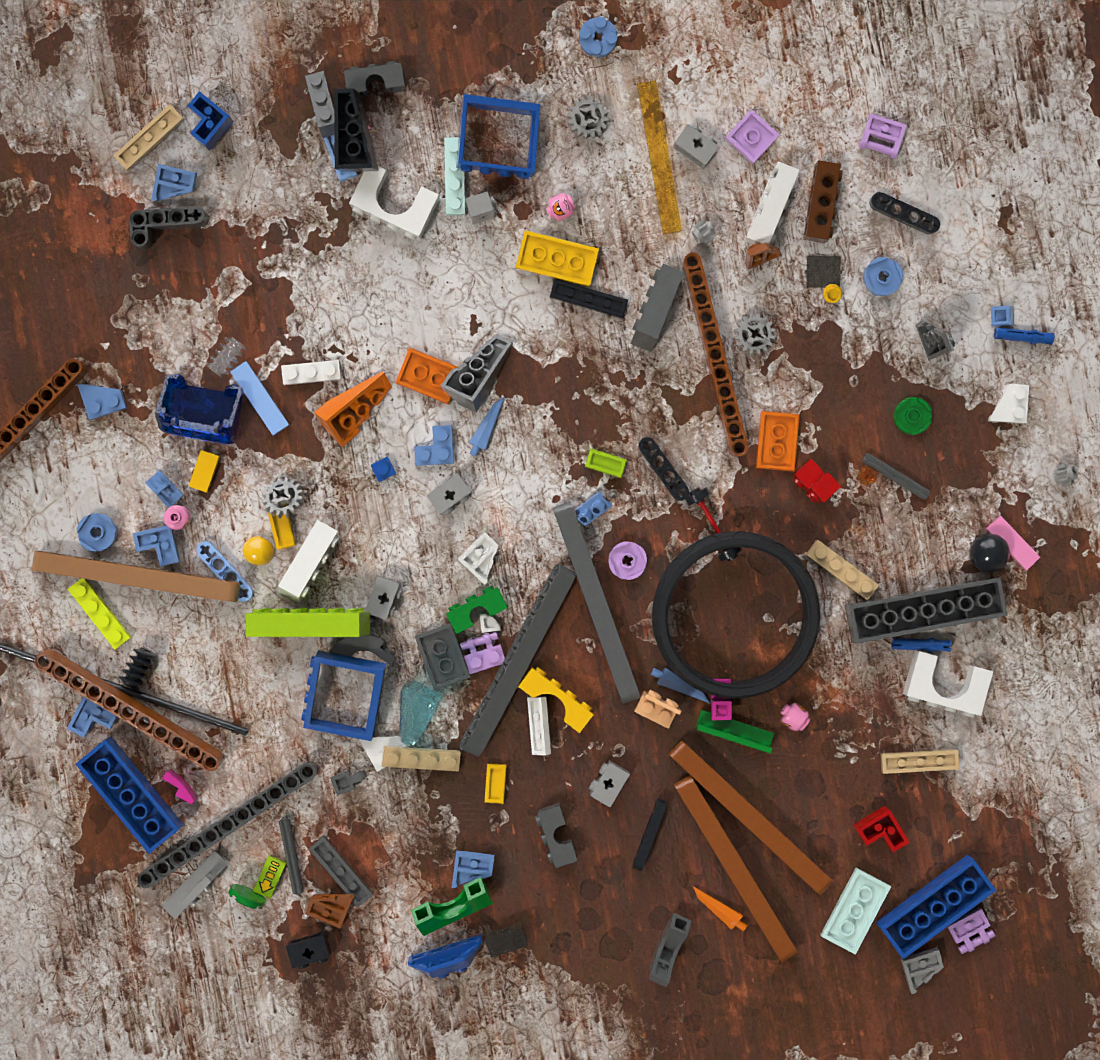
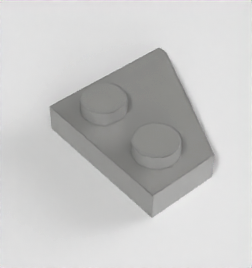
[900,947,944,994]

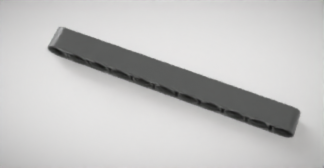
[552,501,641,704]
[460,564,576,757]
[137,761,318,888]

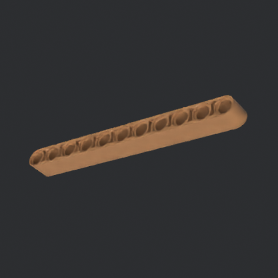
[32,551,240,602]

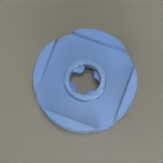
[579,17,617,58]
[863,257,903,296]
[77,513,118,551]

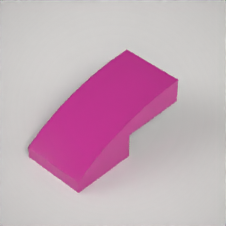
[711,679,732,720]
[162,769,198,805]

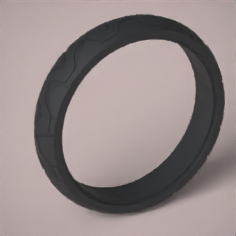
[652,531,820,699]

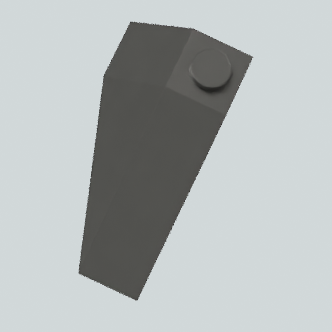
[915,321,955,360]
[440,334,513,413]

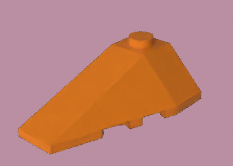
[314,372,392,447]

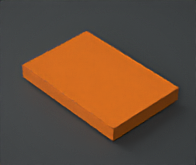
[395,347,458,405]
[756,411,800,472]

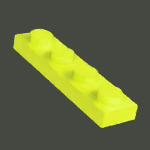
[68,578,132,650]

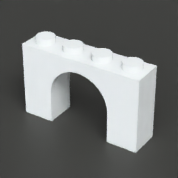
[349,166,440,240]
[903,650,993,718]

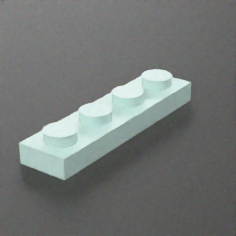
[444,137,465,216]

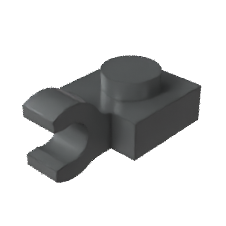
[330,770,367,796]

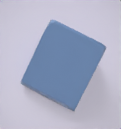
[991,305,1014,326]

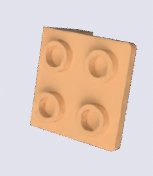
[634,690,682,729]

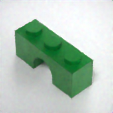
[446,586,508,634]

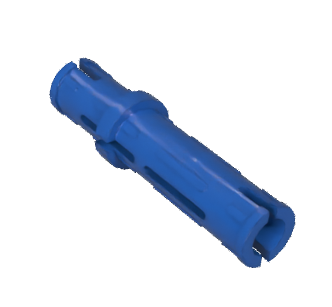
[994,327,1055,345]
[891,637,951,653]

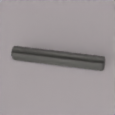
[862,453,930,499]
[279,818,304,894]

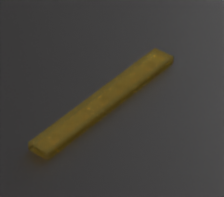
[637,80,682,235]

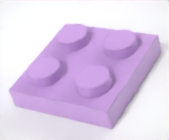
[725,109,779,165]

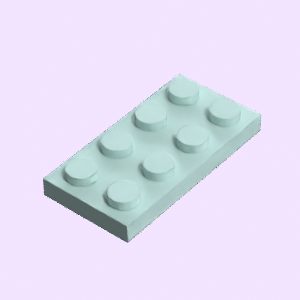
[820,868,891,955]

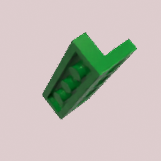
[695,709,774,754]

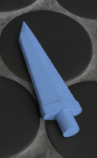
[469,397,505,457]
[651,667,710,703]

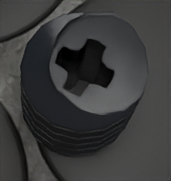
[118,647,158,691]

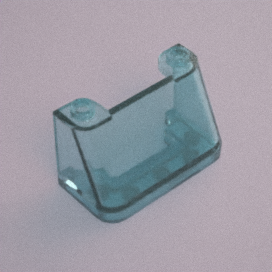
[399,678,443,746]

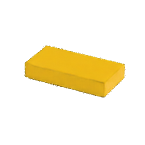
[189,450,220,493]
[268,512,297,550]
[485,763,506,804]

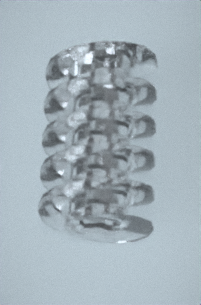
[205,336,247,378]

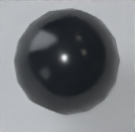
[969,533,1010,573]

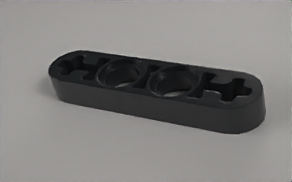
[869,192,940,235]
[638,437,689,501]
[632,798,667,871]

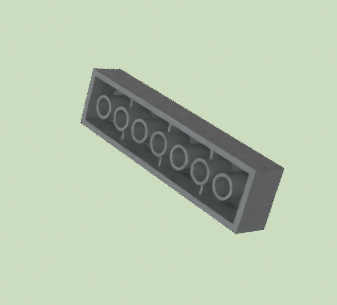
[844,577,1008,644]

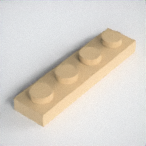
[113,104,184,171]
[806,540,879,600]
[382,746,461,771]
[881,749,959,774]

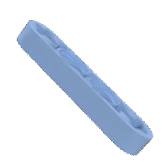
[196,541,254,602]

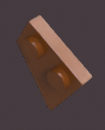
[745,242,782,270]
[305,894,354,928]

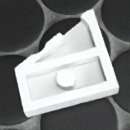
[988,384,1029,424]
[458,531,499,585]
[359,735,408,772]

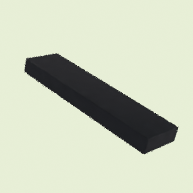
[549,279,628,319]

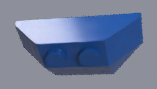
[408,934,483,979]

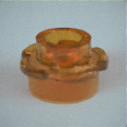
[858,467,877,486]

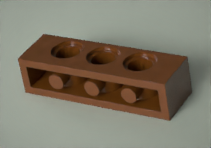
[803,160,843,243]

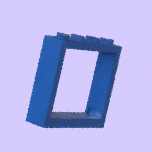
[456,94,540,179]
[301,650,387,741]

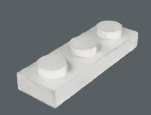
[281,360,341,385]
[527,697,551,755]

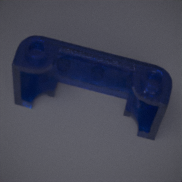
[155,374,244,444]

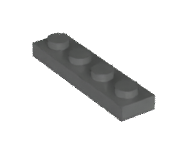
[309,835,373,907]

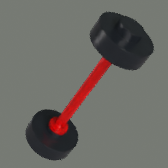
[685,487,742,562]

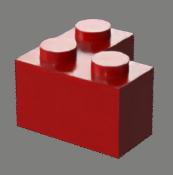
[792,459,841,503]
[852,805,910,852]

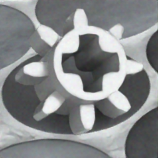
[692,220,716,245]
[1053,462,1078,487]

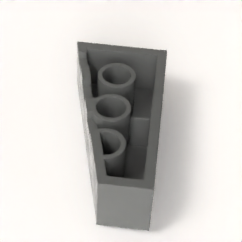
[630,264,684,352]

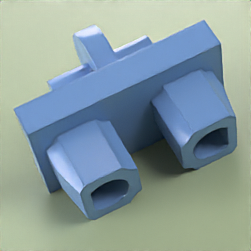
[145,470,184,508]
[575,492,612,526]

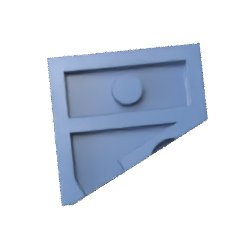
[151,164,197,201]
[78,384,127,420]
[452,850,494,888]

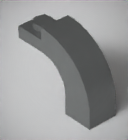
[330,634,397,668]
[649,913,691,987]

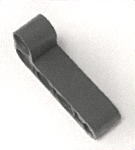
[129,206,209,250]

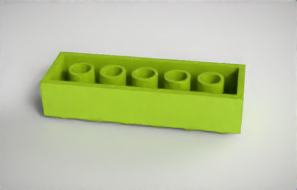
[246,608,370,637]

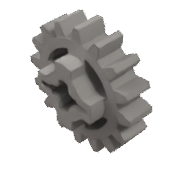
[567,96,609,140]
[733,313,776,355]
[262,477,304,519]

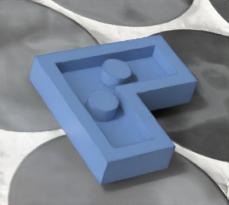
[414,425,454,466]
[132,525,180,566]
[67,696,117,737]

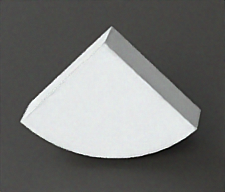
[479,613,501,633]

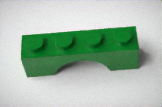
[411,877,493,936]

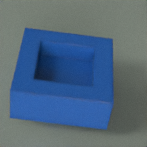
[371,456,396,482]

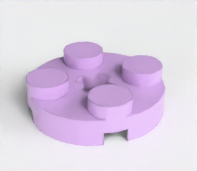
[608,541,647,580]

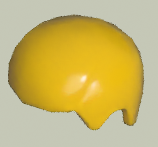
[242,536,274,566]

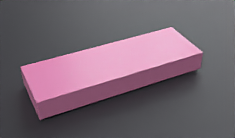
[986,516,1040,570]

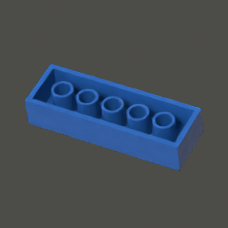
[75,736,184,854]
[875,855,997,959]

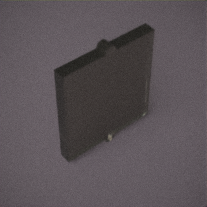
[805,256,842,288]

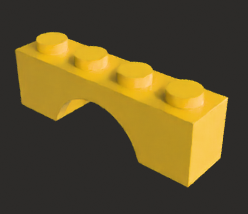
[518,667,593,733]

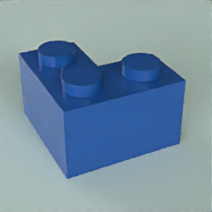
[187,91,234,151]

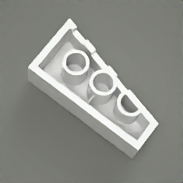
[745,161,799,245]
[278,520,339,604]

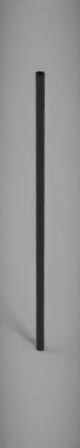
[0,643,248,736]

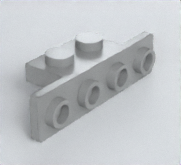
[162,850,228,918]

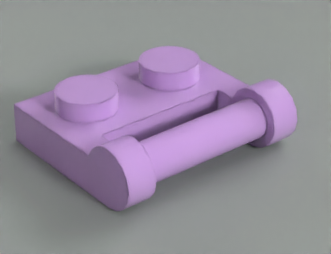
[859,113,907,159]

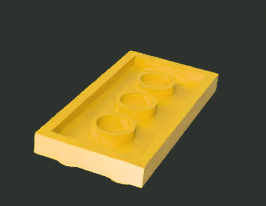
[515,230,599,287]

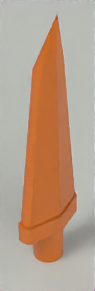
[693,886,747,931]

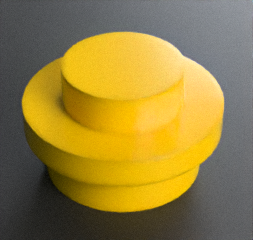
[823,284,842,303]

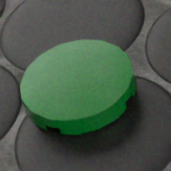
[893,397,932,435]
[228,884,266,909]

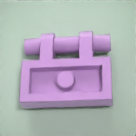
[460,632,505,674]
[947,907,995,954]

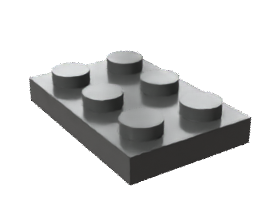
[415,623,471,690]

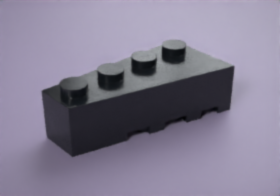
[334,88,379,172]

